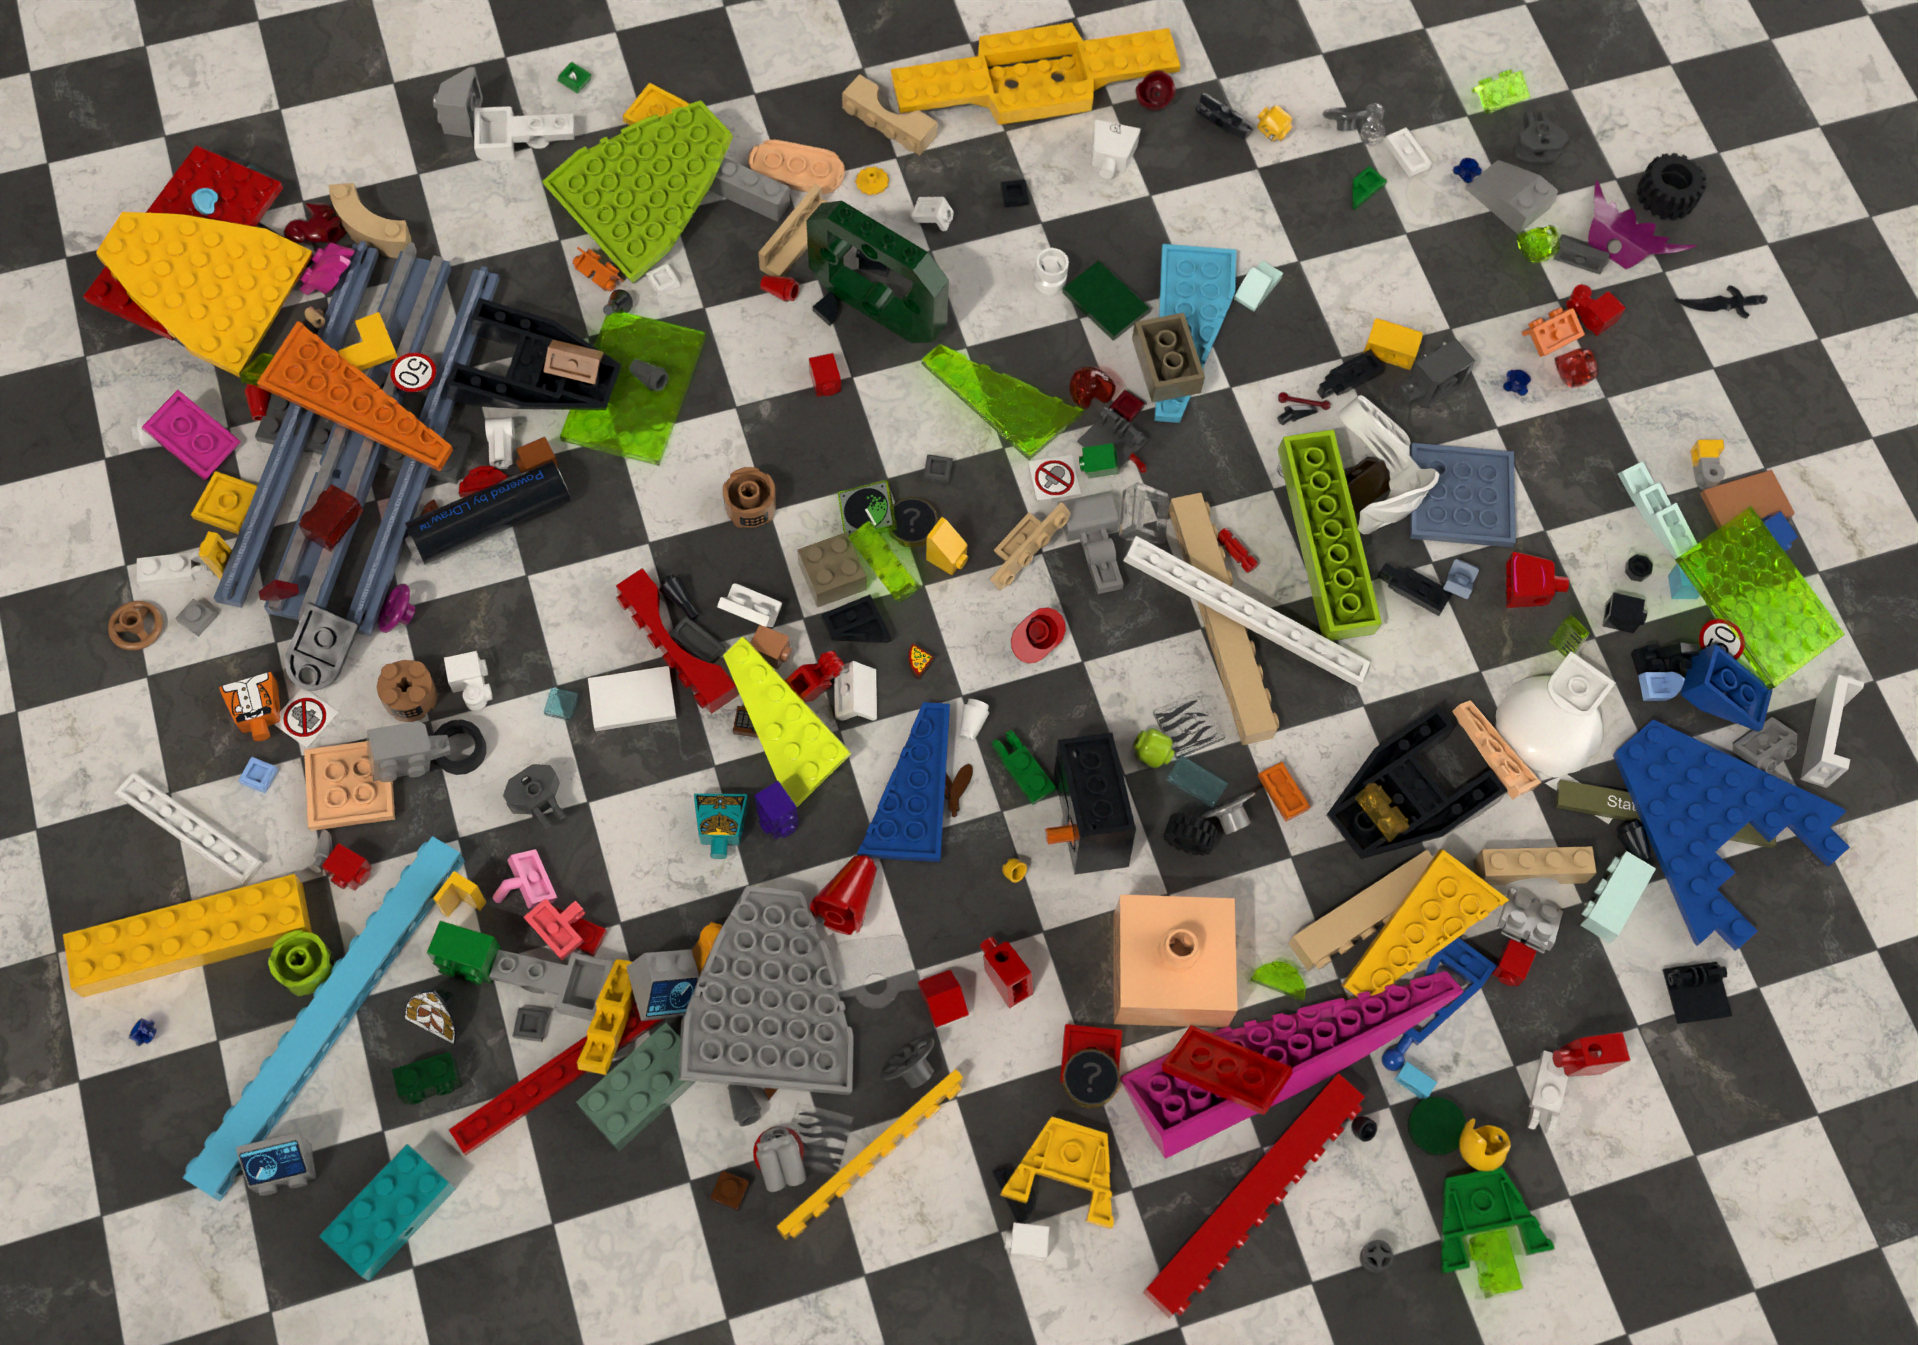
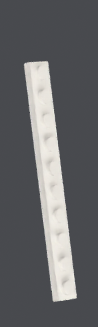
[1123,536,1370,687]

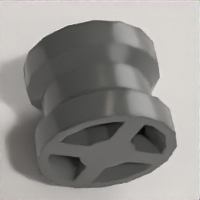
[1359,1240,1394,1273]

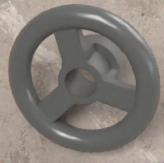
[1322,107,1371,131]

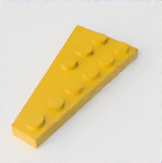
[1341,849,1509,997]

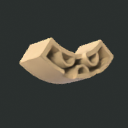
[329,183,411,258]

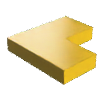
[338,312,398,371]

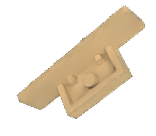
[990,502,1071,591]

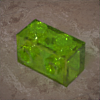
[1469,1228,1523,1299]

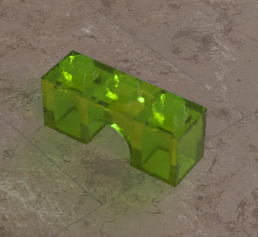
[848,521,922,603]

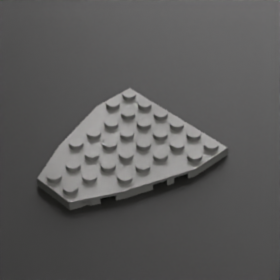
[678,885,853,1095]

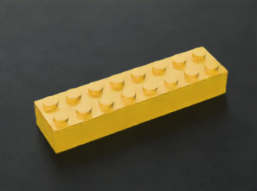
[63,874,312,998]

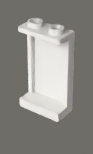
[1800,674,1864,788]

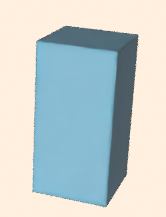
[1394,1062,1437,1100]

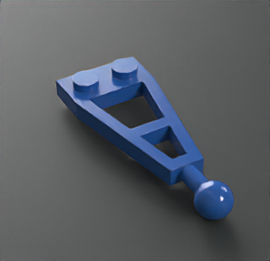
[1381,938,1497,1071]

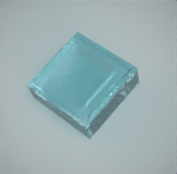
[544,688,579,721]

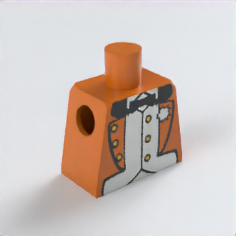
[219,672,280,741]

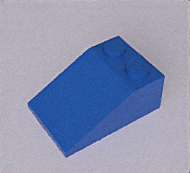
[1680,644,1773,732]

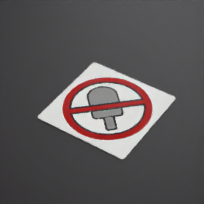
[1028,455,1081,501]

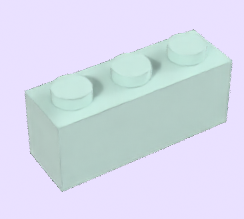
[1581,851,1656,943]

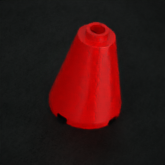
[809,855,877,935]

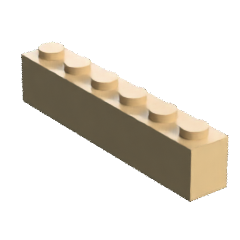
[1289,850,1433,971]

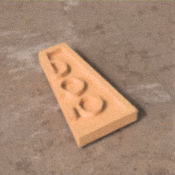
[1452,700,1541,800]

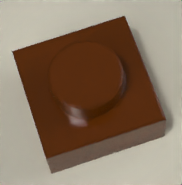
[710,1171,750,1211]

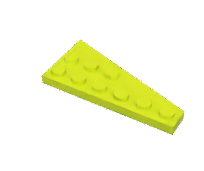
[723,636,852,807]

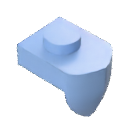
[1638,672,1685,701]

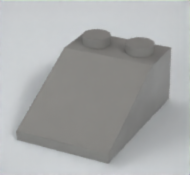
[1465,160,1558,234]

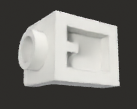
[911,197,953,231]

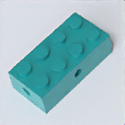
[319,1144,456,1281]

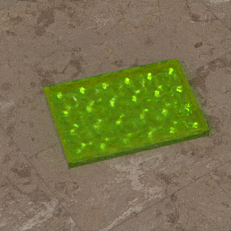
[560,312,706,466]
[1675,506,1845,690]

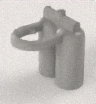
[756,1127,807,1192]

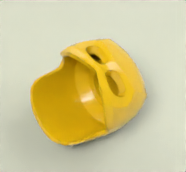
[1459,1118,1511,1171]

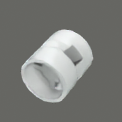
[1034,248,1069,295]

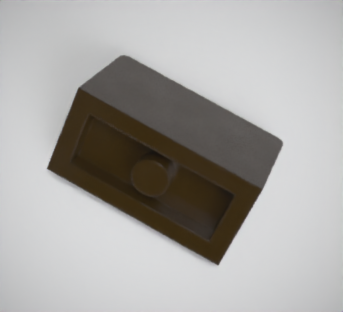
[1345,456,1390,513]

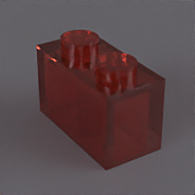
[298,484,363,552]

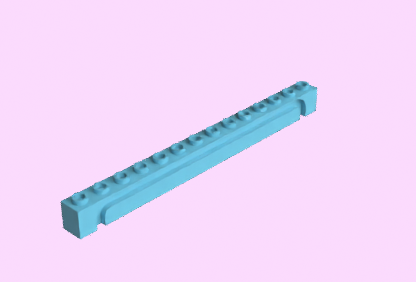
[183,836,465,1202]

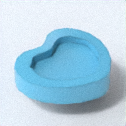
[192,188,218,215]

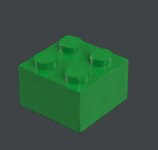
[427,921,502,985]

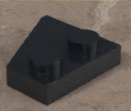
[821,594,891,643]

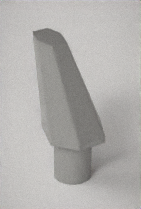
[311,829,332,873]

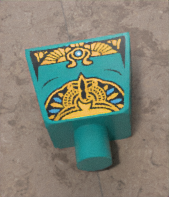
[694,793,749,859]

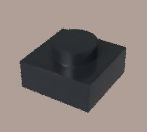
[1000,179,1029,208]

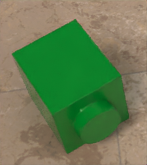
[1079,443,1119,478]

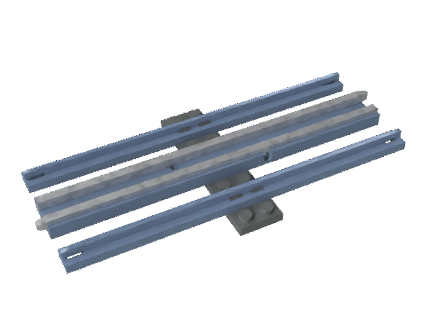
[214,241,500,636]

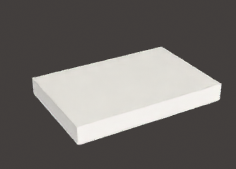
[588,666,677,731]

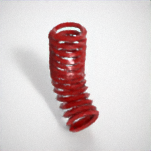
[1128,452,1147,473]

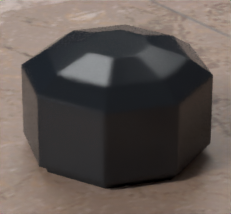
[1625,554,1653,582]

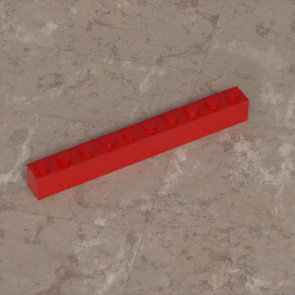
[1143,1073,1365,1318]

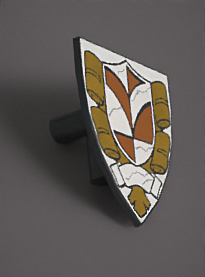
[405,989,457,1044]

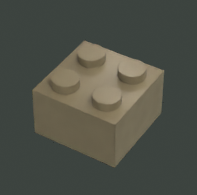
[797,532,867,608]

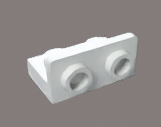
[717,583,782,627]

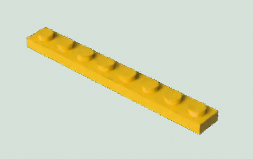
[777,1069,963,1240]

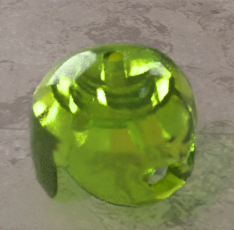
[1516,225,1560,263]

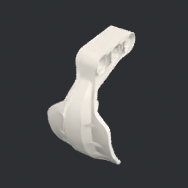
[1339,395,1439,534]

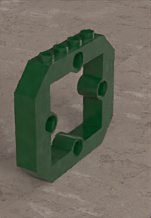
[806,201,949,343]

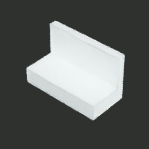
[834,661,877,721]

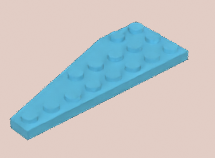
[1154,244,1236,423]

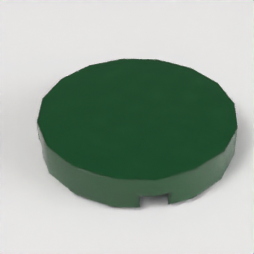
[1407,1097,1466,1156]

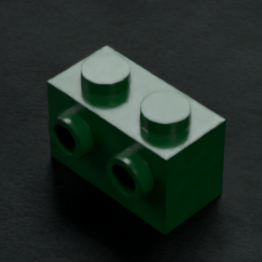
[392,1052,463,1105]

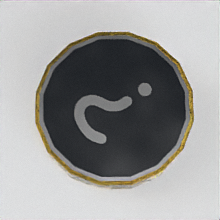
[886,497,938,548]
[1062,1049,1120,1108]

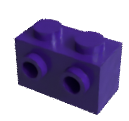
[754,781,799,840]

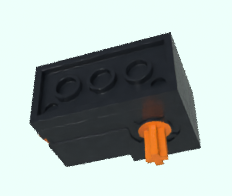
[1045,732,1136,875]

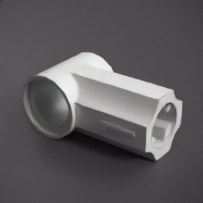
[485,417,515,469]

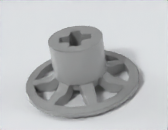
[1200,792,1255,835]

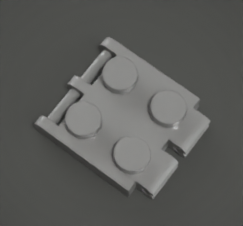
[1497,887,1563,954]

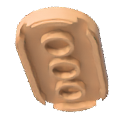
[748,139,845,194]

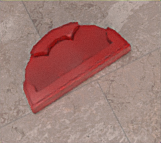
[459,466,508,498]

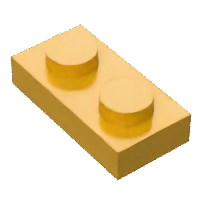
[198,531,232,580]

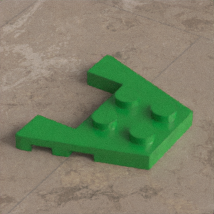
[1440,1167,1555,1274]

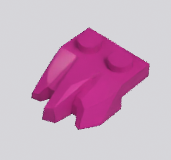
[299,243,355,296]

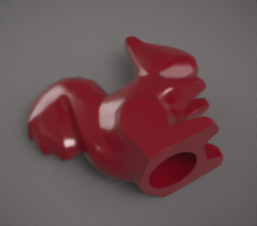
[284,203,346,244]

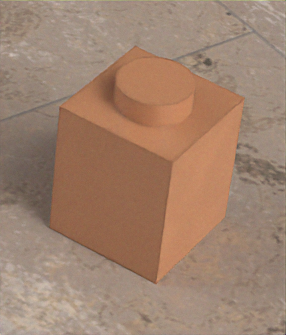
[750,625,792,670]

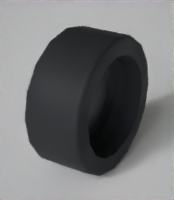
[433,719,486,775]

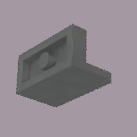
[1553,234,1610,275]

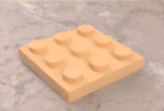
[304,741,395,831]

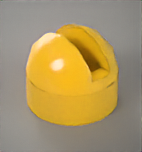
[1002,858,1027,883]

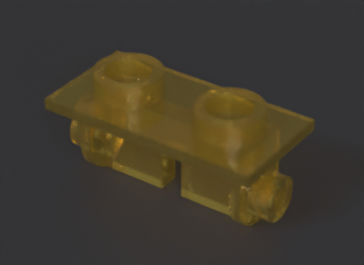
[1355,783,1410,841]

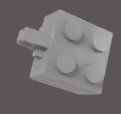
[367,721,450,782]

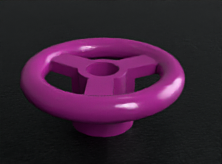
[378,583,415,633]

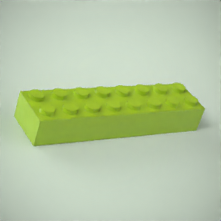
[1277,430,1382,641]

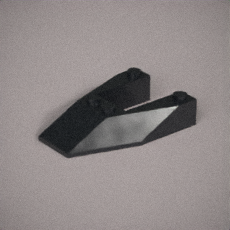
[446,298,621,410]
[1326,706,1508,859]

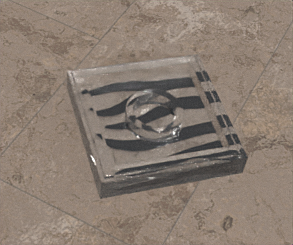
[1152,690,1226,760]
[789,1103,853,1175]

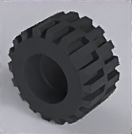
[1637,153,1706,220]

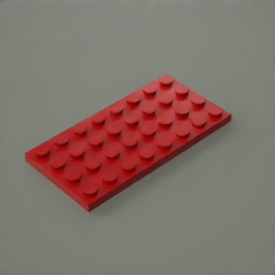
[83,145,283,341]

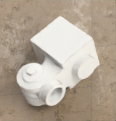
[444,651,493,711]

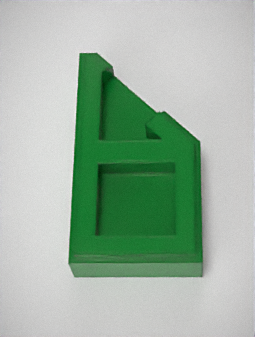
[1351,166,1387,210]

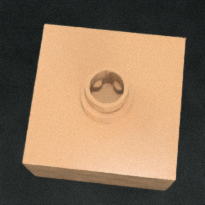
[1113,894,1237,1028]

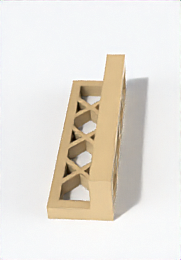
[758,184,827,277]

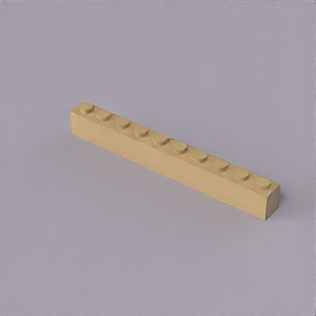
[1168,493,1279,745]

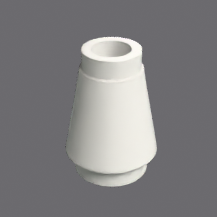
[959,699,989,741]

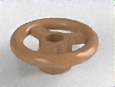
[108,601,163,651]

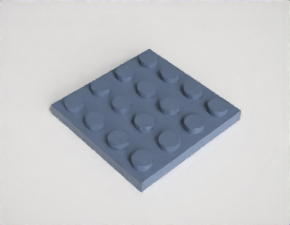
[1410,443,1516,548]

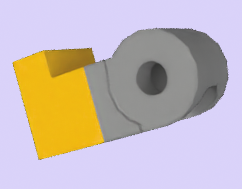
[1690,440,1725,490]

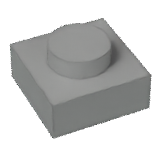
[175,598,217,637]

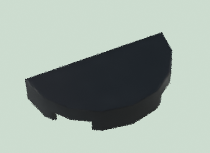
[992,1168,1035,1224]

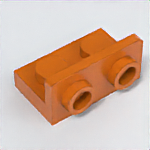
[1522,307,1585,357]

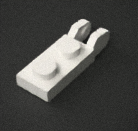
[137,551,214,587]
[1527,1050,1568,1135]

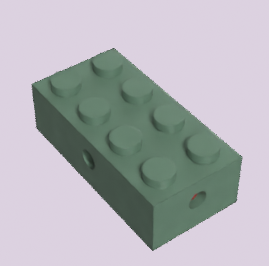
[576,1023,696,1152]

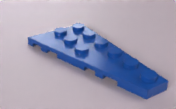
[857,702,950,862]

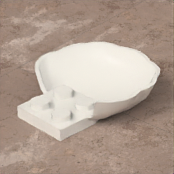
[1495,652,1616,778]

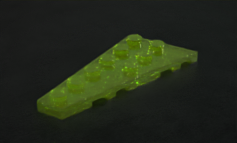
[921,344,1084,461]

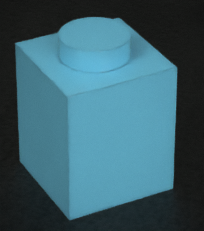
[1668,562,1708,599]

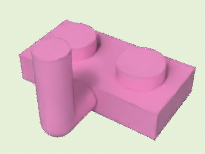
[493,849,557,909]

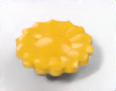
[855,166,889,196]

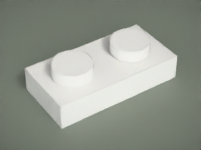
[1384,127,1432,178]

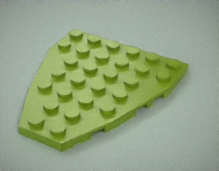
[542,100,733,283]

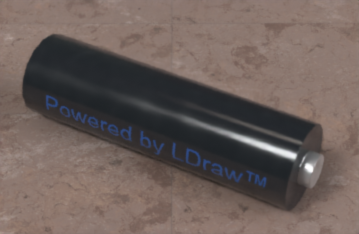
[405,460,571,565]

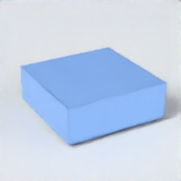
[238,757,279,794]

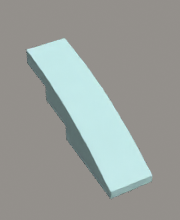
[1618,461,1700,561]

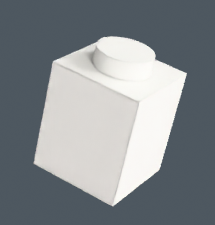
[1005,1223,1049,1262]

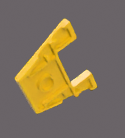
[1000,1117,1114,1230]

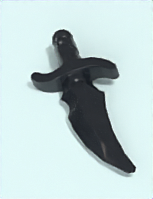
[1674,285,1768,319]

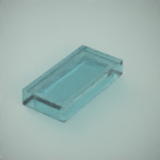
[1166,755,1228,808]

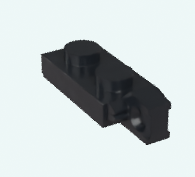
[1316,350,1385,399]
[1378,563,1452,616]

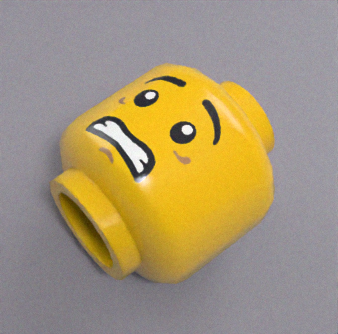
[1257,105,1293,141]

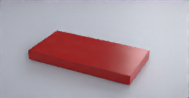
[1161,1025,1293,1115]

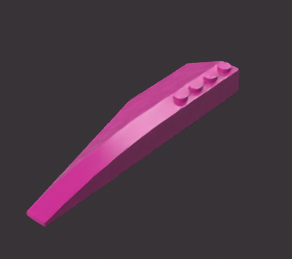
[1120,971,1463,1159]

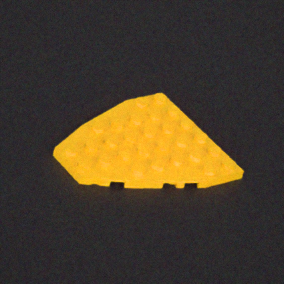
[96,212,313,377]

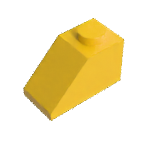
[926,517,969,575]

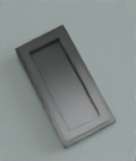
[668,616,726,664]

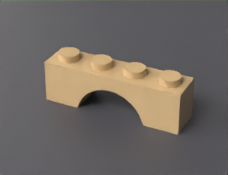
[842,74,937,156]
[1474,847,1596,886]

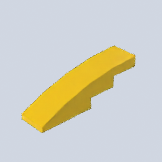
[577,959,635,1075]

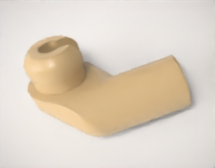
[304,307,325,328]

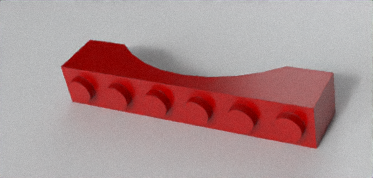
[616,568,738,714]

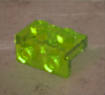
[1471,68,1530,114]

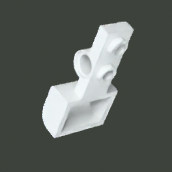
[474,106,574,161]

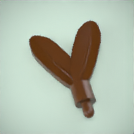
[944,764,973,817]

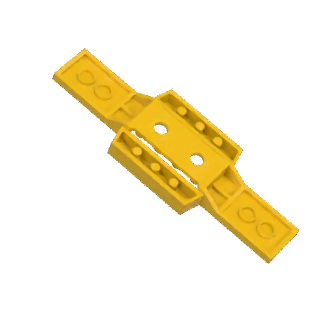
[890,23,1181,125]

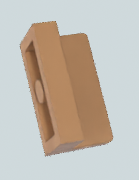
[543,340,604,384]

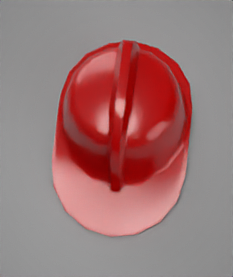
[1011,607,1066,664]

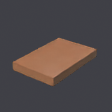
[1700,470,1795,538]

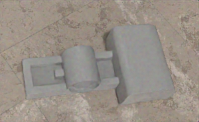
[1057,491,1124,594]
[489,949,614,1021]

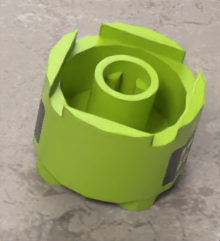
[268,930,335,996]

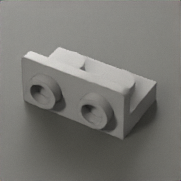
[1733,717,1797,773]

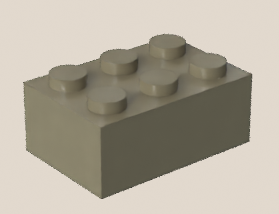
[1132,313,1205,403]

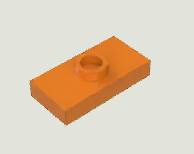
[1257,762,1310,822]

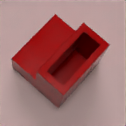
[917,969,969,1028]

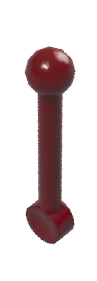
[1278,392,1331,410]

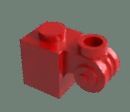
[1566,284,1626,336]
[785,650,845,702]

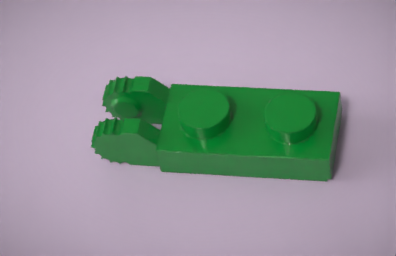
[991,730,1056,805]

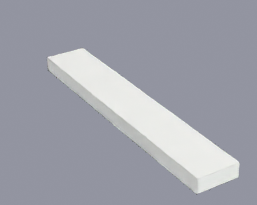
[114,771,263,886]

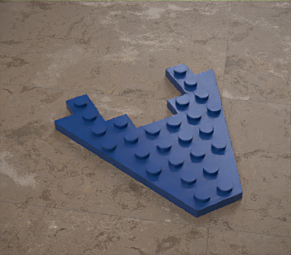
[1613,720,1850,951]

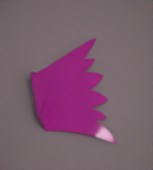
[1588,179,1697,269]

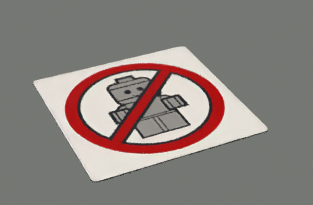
[274,688,339,748]

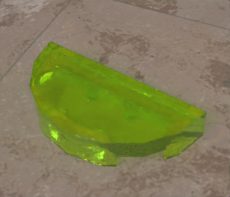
[1250,961,1306,1001]

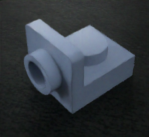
[1443,559,1479,599]

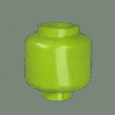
[1132,728,1175,768]

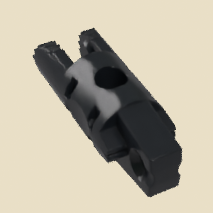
[1196,93,1254,140]

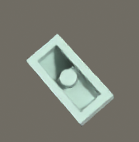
[1234,260,1283,311]

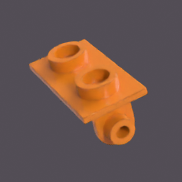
[572,247,624,292]

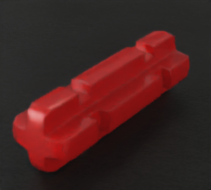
[1216,528,1258,573]

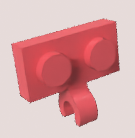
[524,898,586,961]

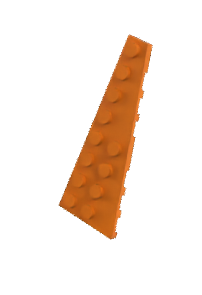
[257,321,453,471]

